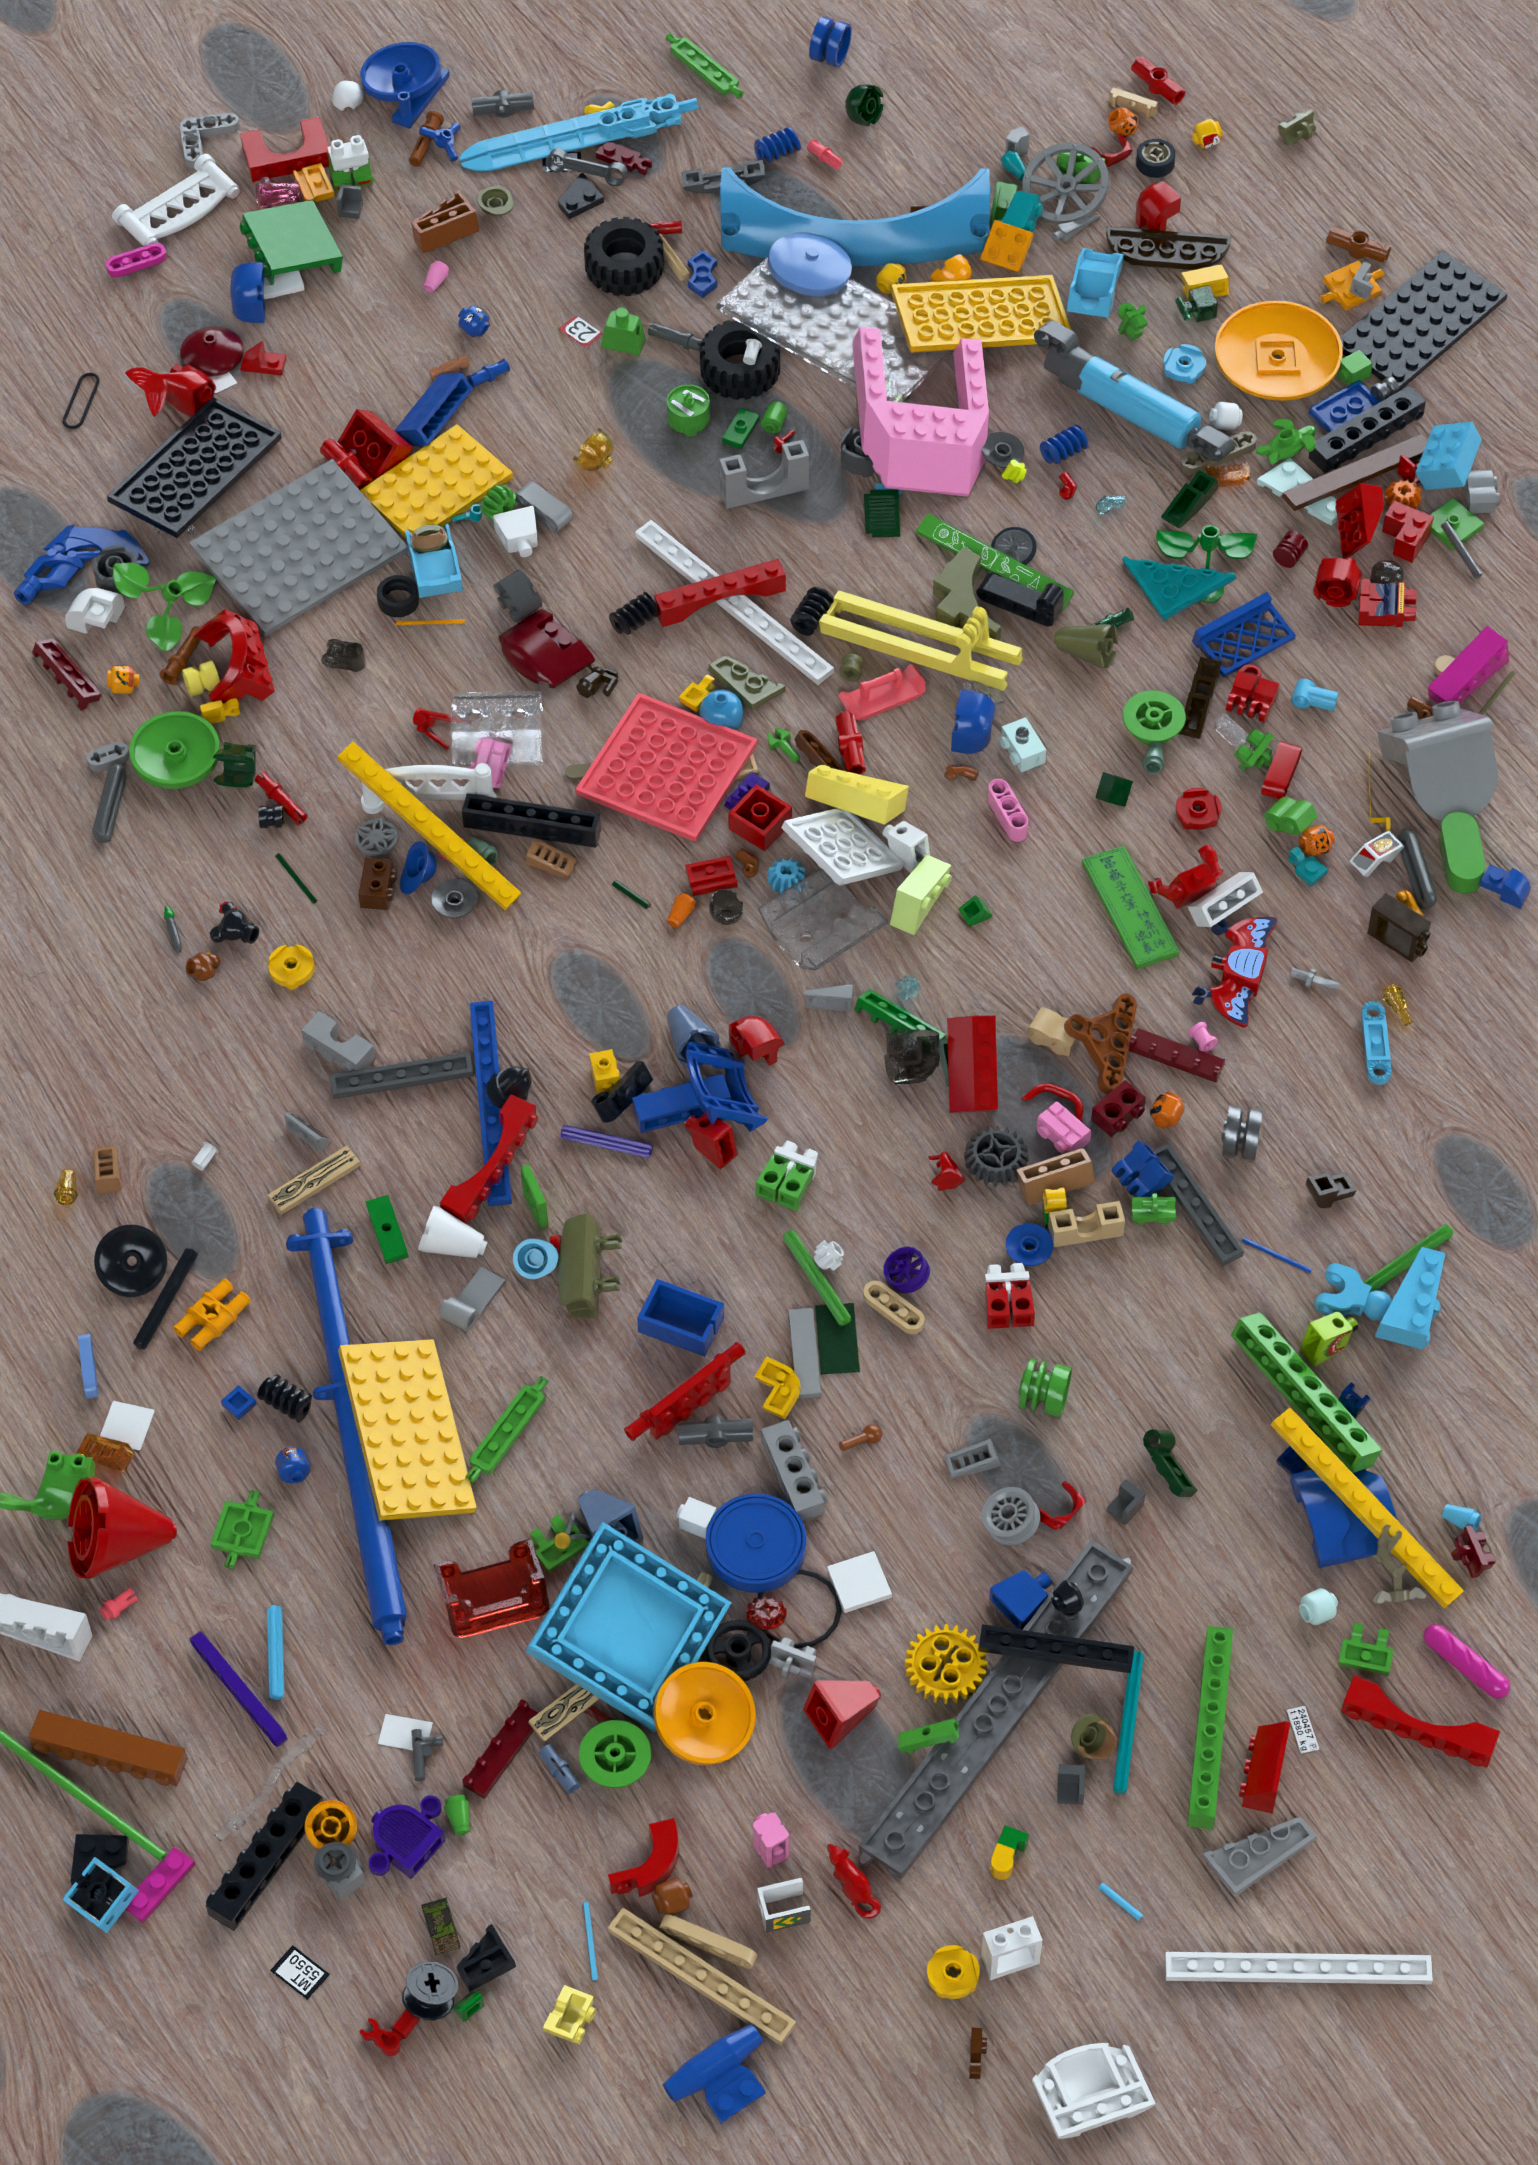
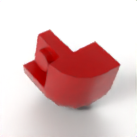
[1135,182,1181,231]
[729,1015,785,1066]

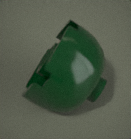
[845,84,884,126]

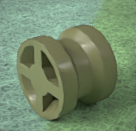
[839,653,864,681]

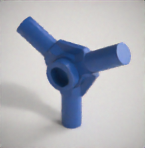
[419,122,461,162]

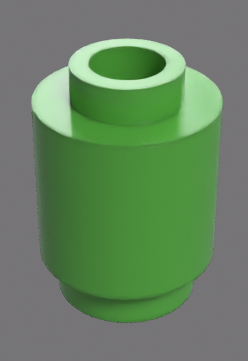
[761,402,787,433]

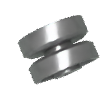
[1222,1105,1263,1161]

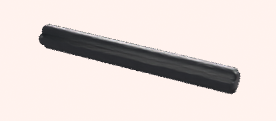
[133,1248,198,1350]

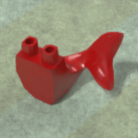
[125,364,216,417]

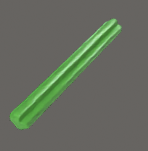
[1364,1224,1454,1292]
[783,1230,851,1326]

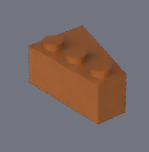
[411,190,479,253]

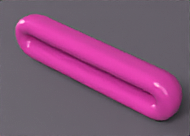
[1423,1624,1511,1699]

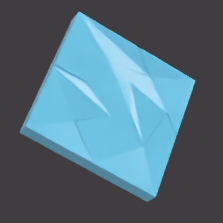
[524,1522,732,1733]

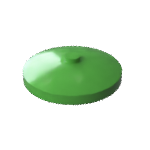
[129,711,220,789]

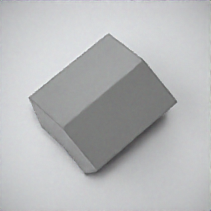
[1005,126,1029,155]

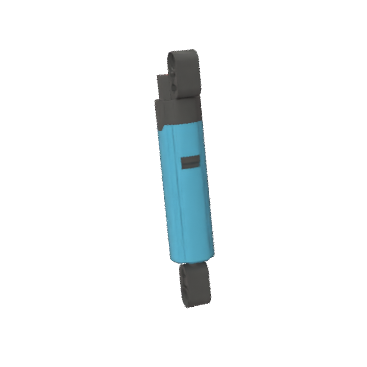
[1034,320,1234,462]

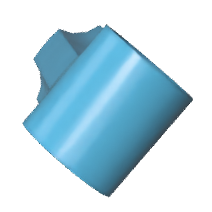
[1291,679,1339,711]

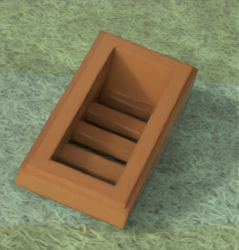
[526,839,577,879]
[93,1145,122,1194]

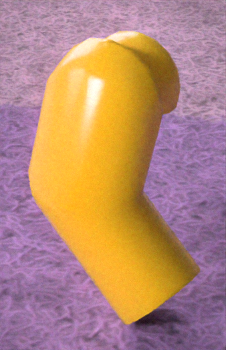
[584,101,615,115]

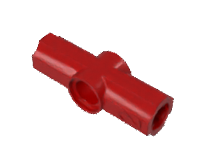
[1131,56,1186,105]
[320,438,372,490]
[836,711,866,775]

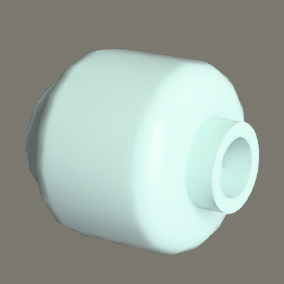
[1299,1588,1338,1626]

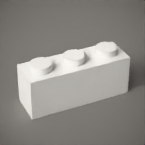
[1187,872,1263,927]

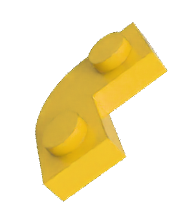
[754,1356,801,1420]

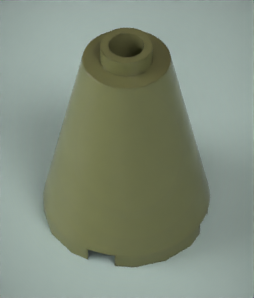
[1054,624,1118,668]

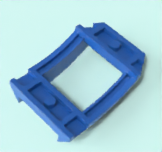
[686,1041,768,1132]

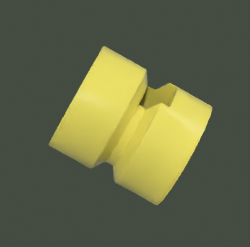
[182,660,220,697]

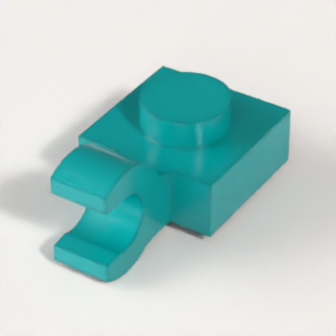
[1288,846,1328,887]

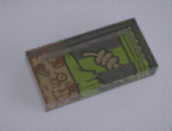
[421,1898,461,1956]

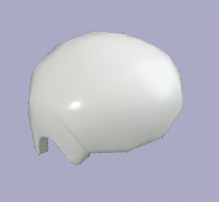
[332,81,364,111]

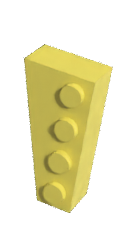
[805,765,909,825]

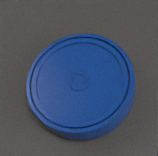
[706,1494,806,1593]

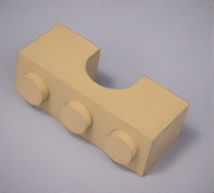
[1048,1201,1125,1248]

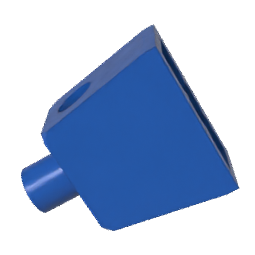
[989,1570,1052,1630]

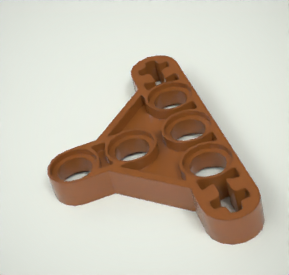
[1064,993,1137,1094]

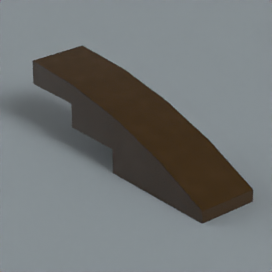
[1178,657,1222,739]

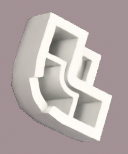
[65,588,125,634]

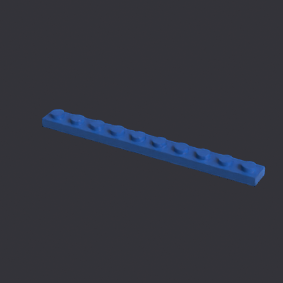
[470,1001,512,1206]

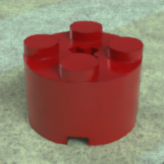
[1313,558,1361,607]

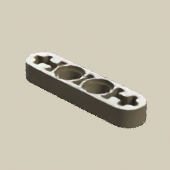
[1181,431,1257,475]

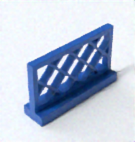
[1192,592,1296,678]

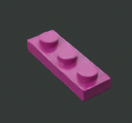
[125,1846,195,1923]

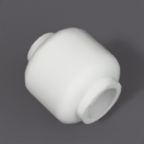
[1209,402,1243,431]

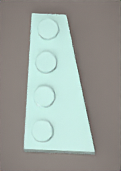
[1257,458,1338,525]

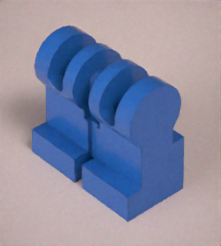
[1112,1140,1175,1197]

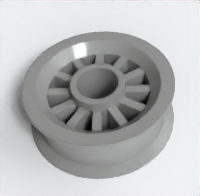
[982,1487,1040,1545]

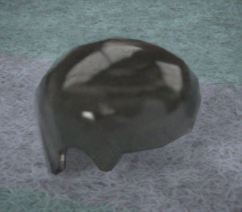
[1370,560,1404,584]
[709,889,744,925]

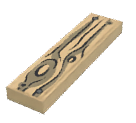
[268,1146,361,1215]
[528,1684,600,1742]

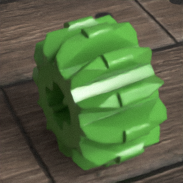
[480,484,517,521]

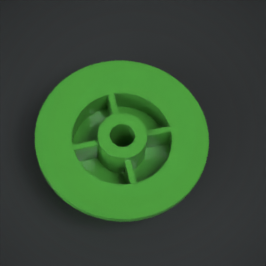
[1123,690,1186,745]
[579,1720,651,1788]

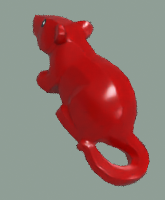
[827,1844,881,1919]

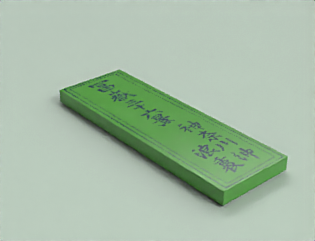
[1082,846,1179,969]

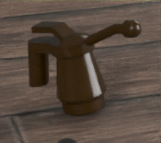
[576,664,618,698]

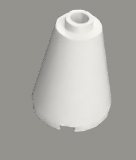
[418,1205,488,1258]

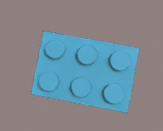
[1416,421,1482,490]

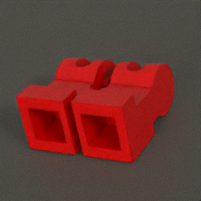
[1225,670,1280,723]

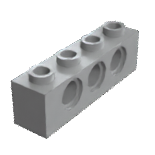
[761,1420,827,1521]

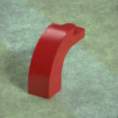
[608,1818,679,1897]

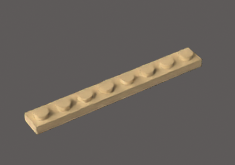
[608,1908,796,2046]

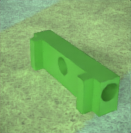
[898,1719,959,1754]

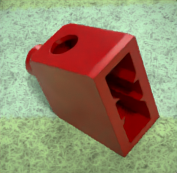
[685,1114,738,1169]

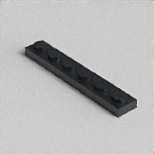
[978,1624,1134,1674]

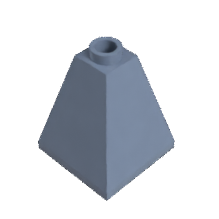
[577,1489,644,1543]

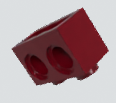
[1091,1080,1146,1138]

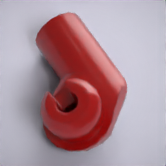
[1059,472,1077,500]

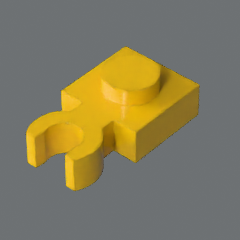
[200,698,241,724]

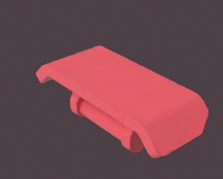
[838,664,926,721]

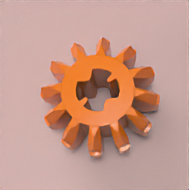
[1385,478,1422,509]

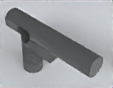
[411,1729,443,1781]

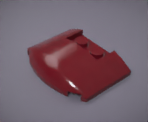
[499,609,595,689]

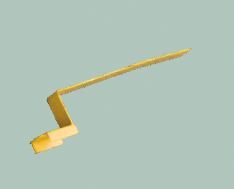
[1369,751,1390,832]

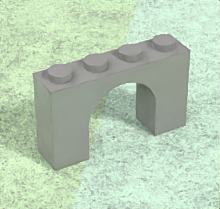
[719,440,809,509]

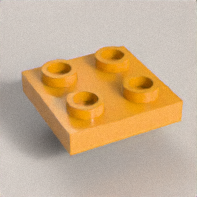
[980,220,1035,274]

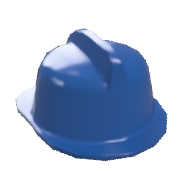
[400,841,437,895]

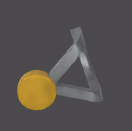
[554,1510,591,1549]

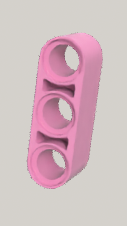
[988,778,1028,842]

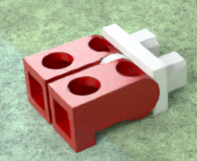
[985,1263,1035,1329]

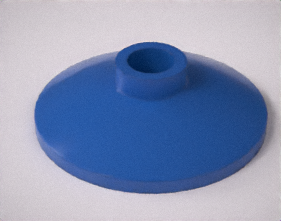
[1005,1223,1054,1266]

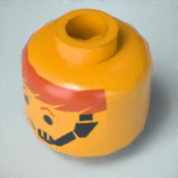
[106,665,139,694]

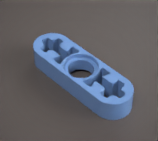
[78,1334,99,1399]

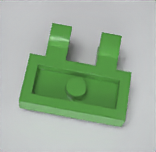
[530,1514,589,1574]
[1338,1623,1394,1676]

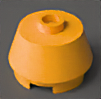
[305,1800,357,1850]

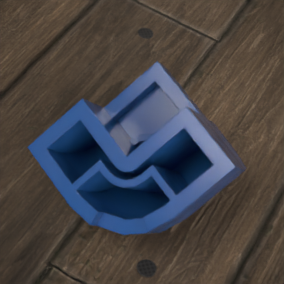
[230,263,266,323]
[951,689,996,754]

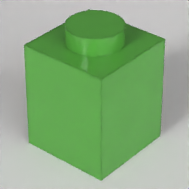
[1337,350,1373,386]

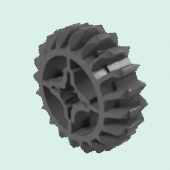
[964,1126,1029,1187]

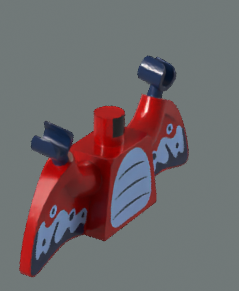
[1192,917,1277,1028]

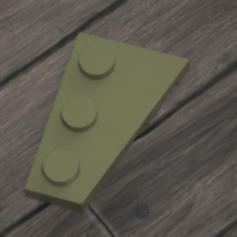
[708,655,786,710]

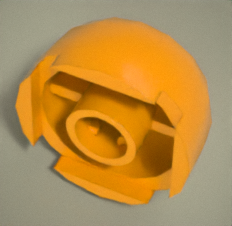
[930,254,972,282]

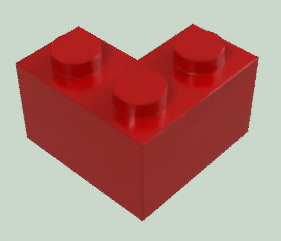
[1382,500,1434,563]

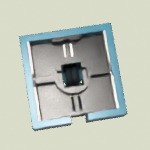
[62,1857,139,1933]

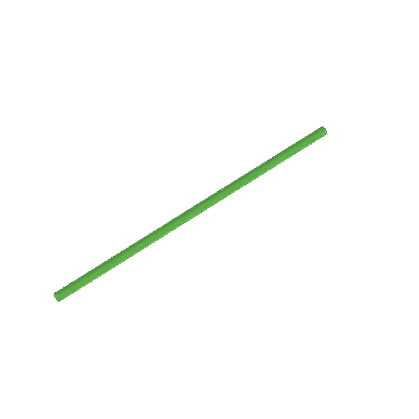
[0,1729,167,1862]

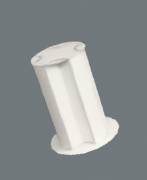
[743,339,762,365]
[192,1142,219,1171]

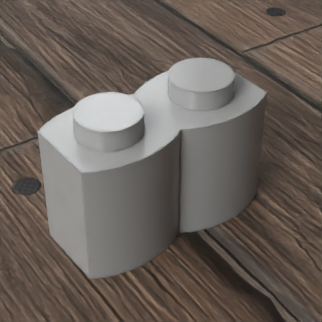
[1465,470,1500,513]

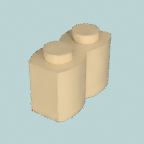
[1027,1007,1081,1056]

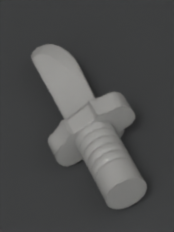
[1290,968,1341,989]

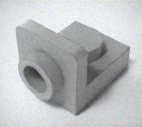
[1349,262,1373,300]

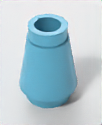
[1442,1504,1482,1531]

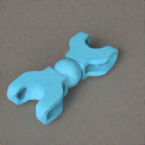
[1314,1263,1441,1348]

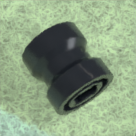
[259,805,284,828]

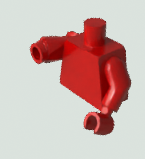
[1148,844,1224,909]

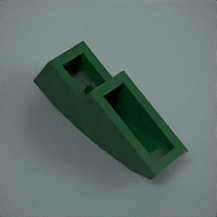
[1161,469,1219,529]

